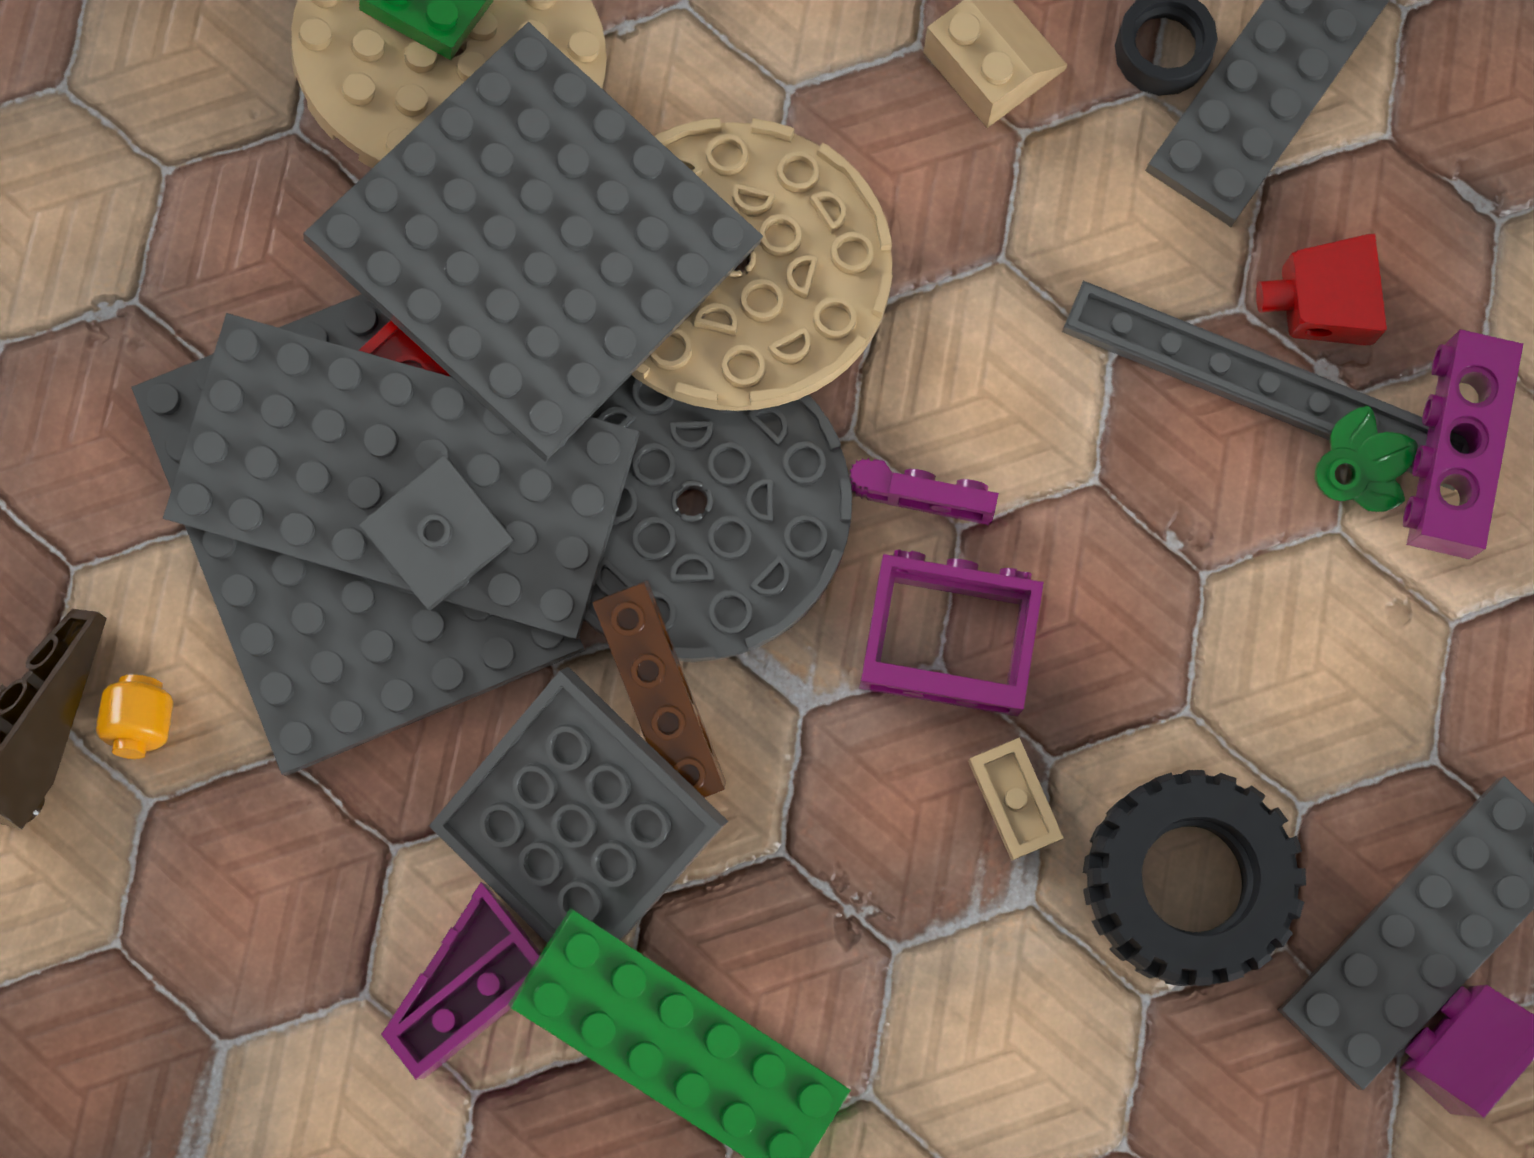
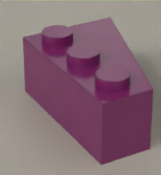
[381,882,541,1080]

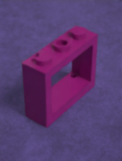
[859,549,1044,717]

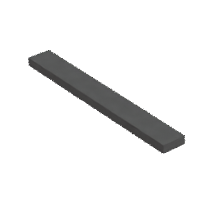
[1062,281,1469,491]

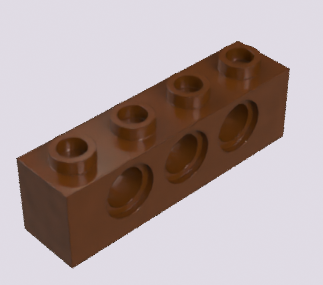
[592,580,726,798]

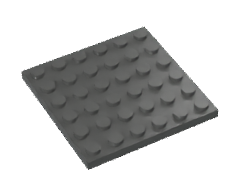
[303,22,763,462]

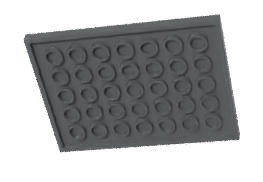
[131,294,585,776]

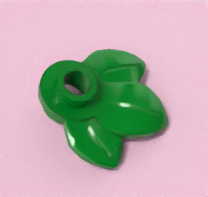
[1314,406,1418,512]

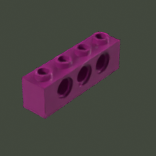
[1403,329,1523,559]

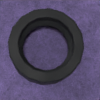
[1115,0,1218,96]

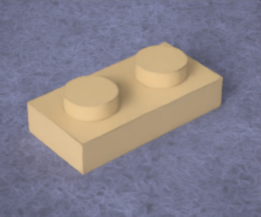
[968,737,1064,861]

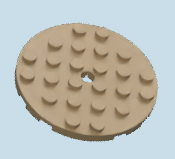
[291,0,607,168]
[631,118,893,411]

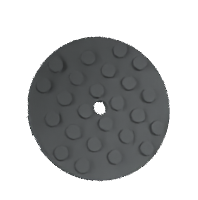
[584,375,852,662]

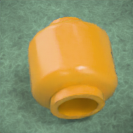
[96,675,173,759]

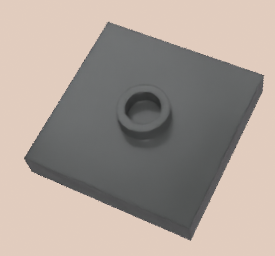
[359,455,515,610]

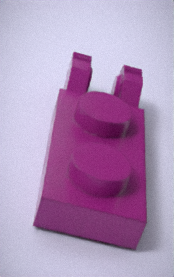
[849,458,999,525]

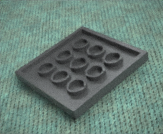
[429,667,729,944]

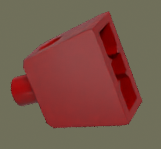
[1256,234,1387,346]

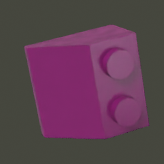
[1400,985,1534,1118]

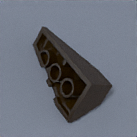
[0,609,107,830]

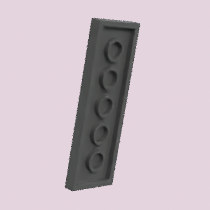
[1145,0,1390,227]
[1277,776,1534,1090]

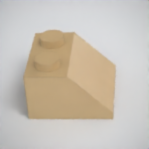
[923,0,1067,128]

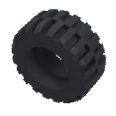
[1083,770,1306,986]

